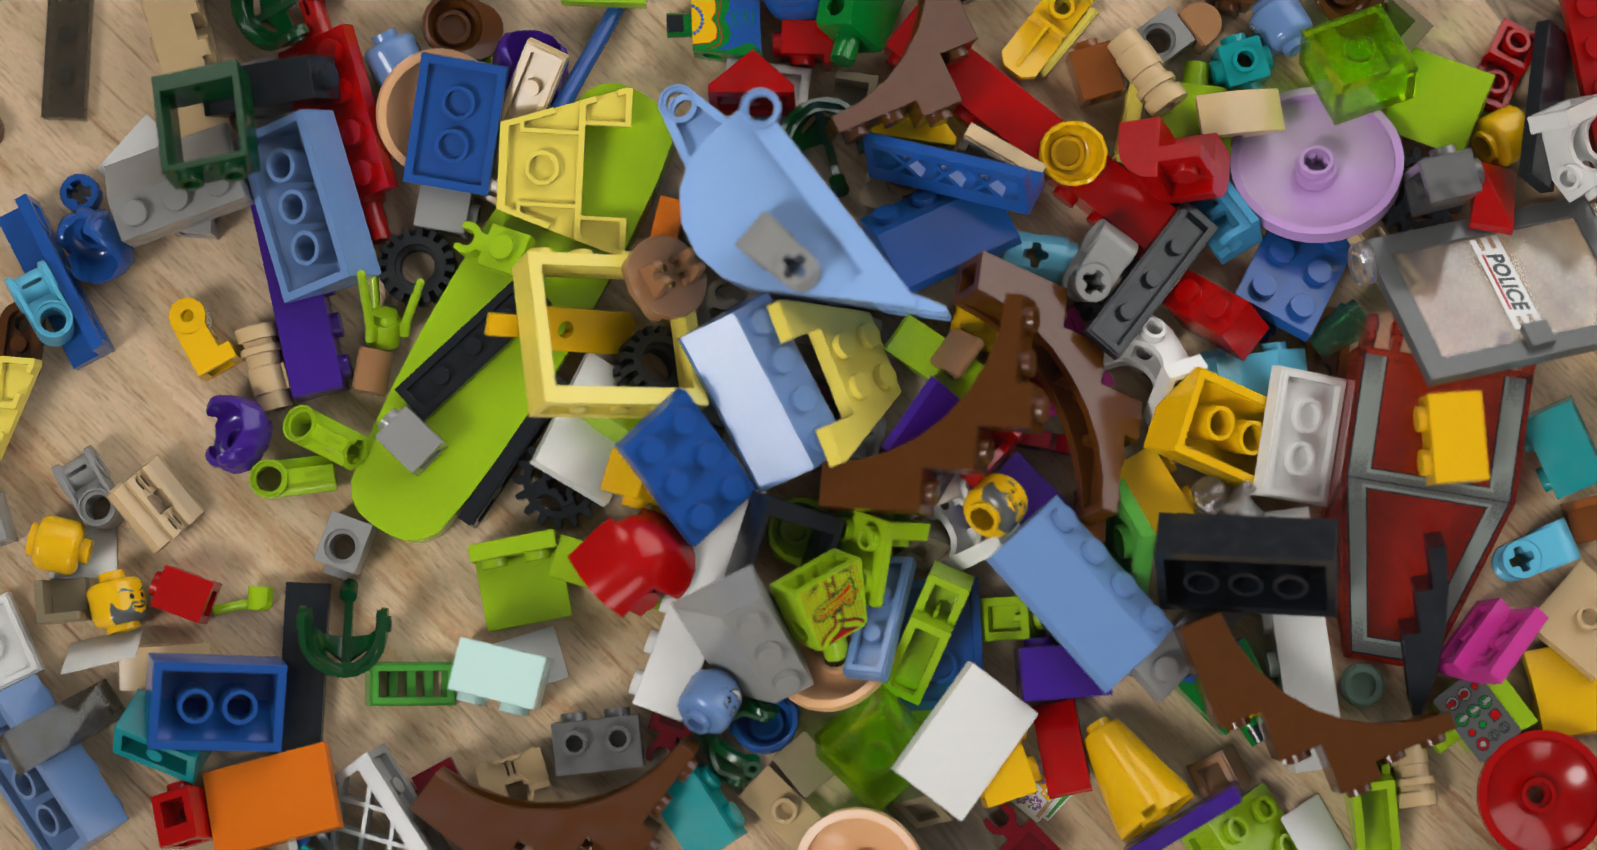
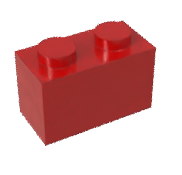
[1162,270,1270,362]

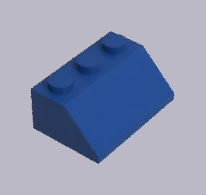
[860,189,1022,294]
[145,653,287,752]

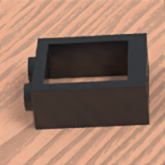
[724,490,845,614]

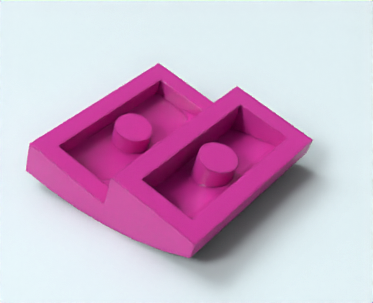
[1437,598,1548,684]

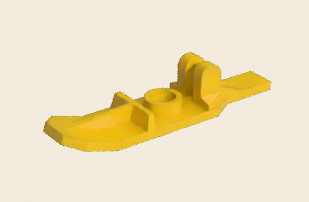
[1000,0,1095,80]
[485,306,636,354]

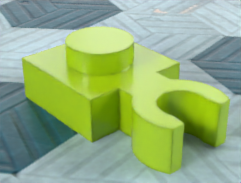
[453,221,536,278]

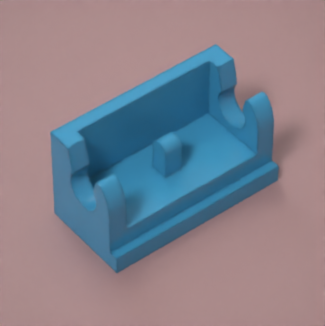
[1177,181,1262,265]

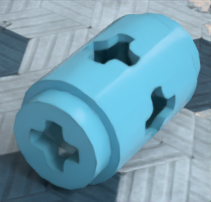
[996,230,1079,286]

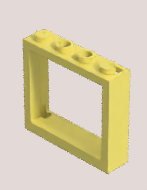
[512,247,709,418]

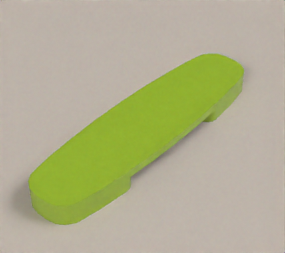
[351,83,674,543]

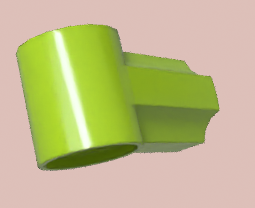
[283,405,370,471]
[249,455,338,501]

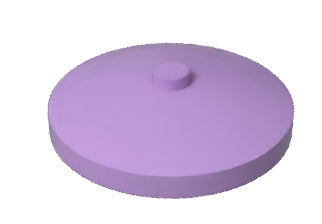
[1230,87,1404,243]

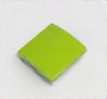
[1386,47,1496,151]

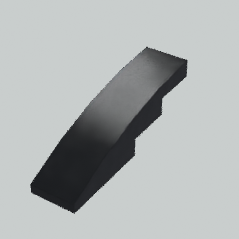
[1397,531,1449,716]

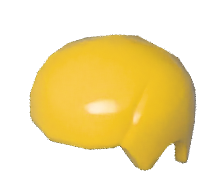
[1038,121,1108,186]

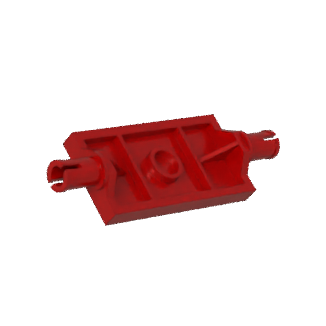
[277,0,399,245]

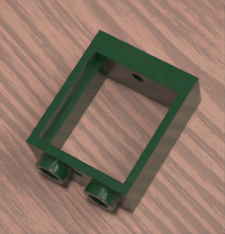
[151,59,261,191]

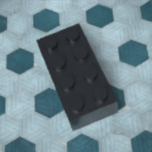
[1154,512,1340,617]

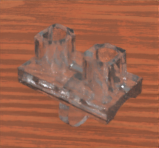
[1190,476,1265,516]

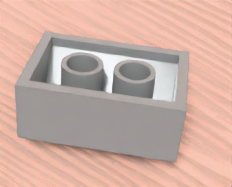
[104,122,255,248]
[672,564,814,703]

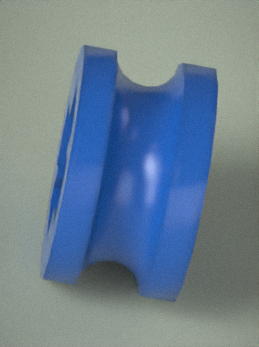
[60,174,103,213]

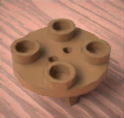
[621,235,707,321]

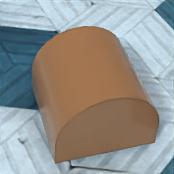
[1178,2,1222,55]
[352,346,394,396]

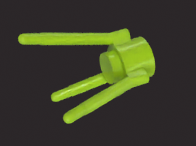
[357,249,425,350]

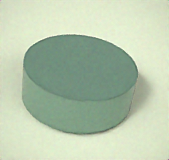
[1339,664,1385,707]

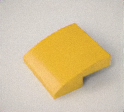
[1521,647,1597,738]

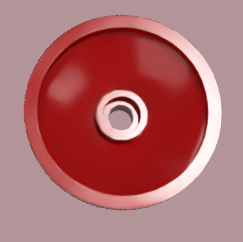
[1476,730,1597,850]

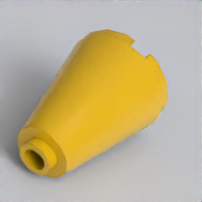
[1083,716,1194,842]

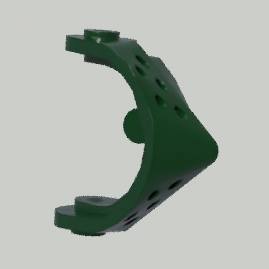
[230,0,311,51]
[781,96,865,198]
[296,578,392,678]
[692,696,780,787]

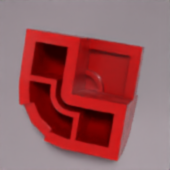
[1118,116,1230,204]
[567,508,695,617]

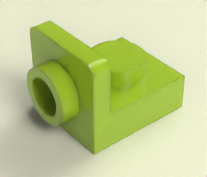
[979,596,1047,642]

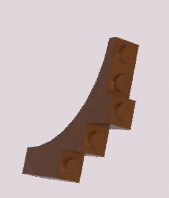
[823,0,978,145]
[953,251,1142,526]
[819,293,1050,517]
[1173,612,1457,798]
[409,735,700,850]

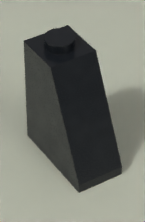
[203,54,341,120]

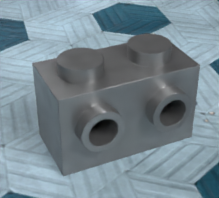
[1402,145,1484,217]
[551,707,646,777]

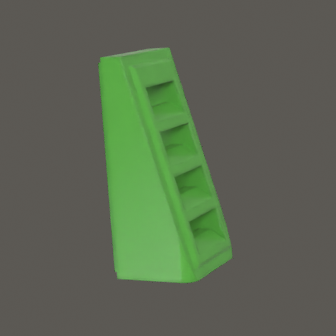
[365,662,456,706]

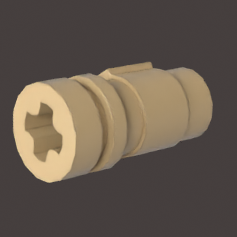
[1107,27,1188,118]
[234,321,293,413]
[1390,719,1438,809]

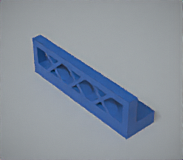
[863,132,1045,215]
[0,193,115,370]

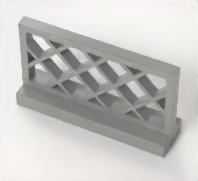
[316,743,452,850]

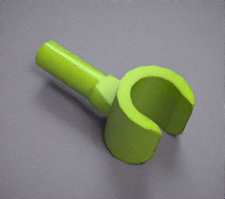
[213,586,274,616]

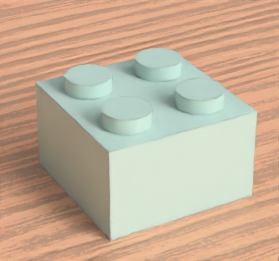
[447,637,553,716]

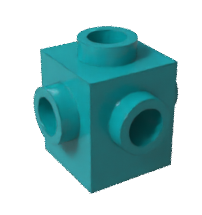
[1209,33,1274,91]

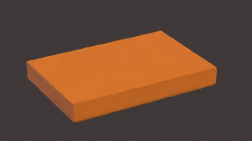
[202,742,344,850]

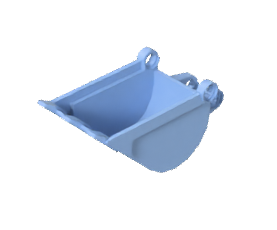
[658,84,952,322]

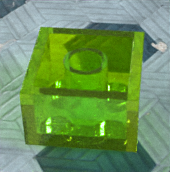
[1299,4,1418,125]
[814,684,923,811]

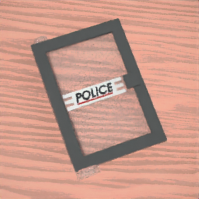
[1347,195,1597,387]

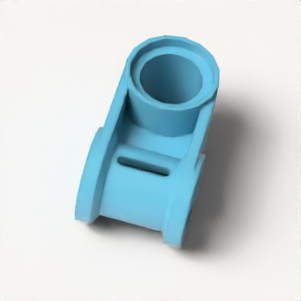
[4,260,75,347]
[1491,517,1582,582]

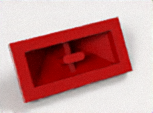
[708,49,796,116]
[1468,162,1516,235]

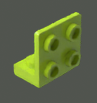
[835,511,930,608]
[467,529,572,632]
[1181,783,1298,850]

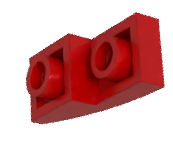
[1477,17,1535,113]
[1032,699,1093,799]

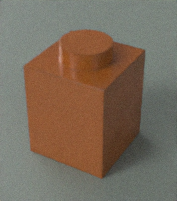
[1065,38,1126,109]

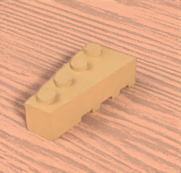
[140,0,239,142]

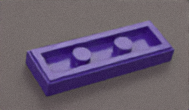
[1123,780,1244,850]

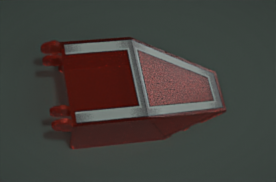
[1320,312,1536,667]

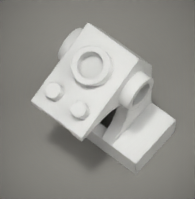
[1527,94,1597,203]
[1103,315,1208,427]
[909,473,1020,571]

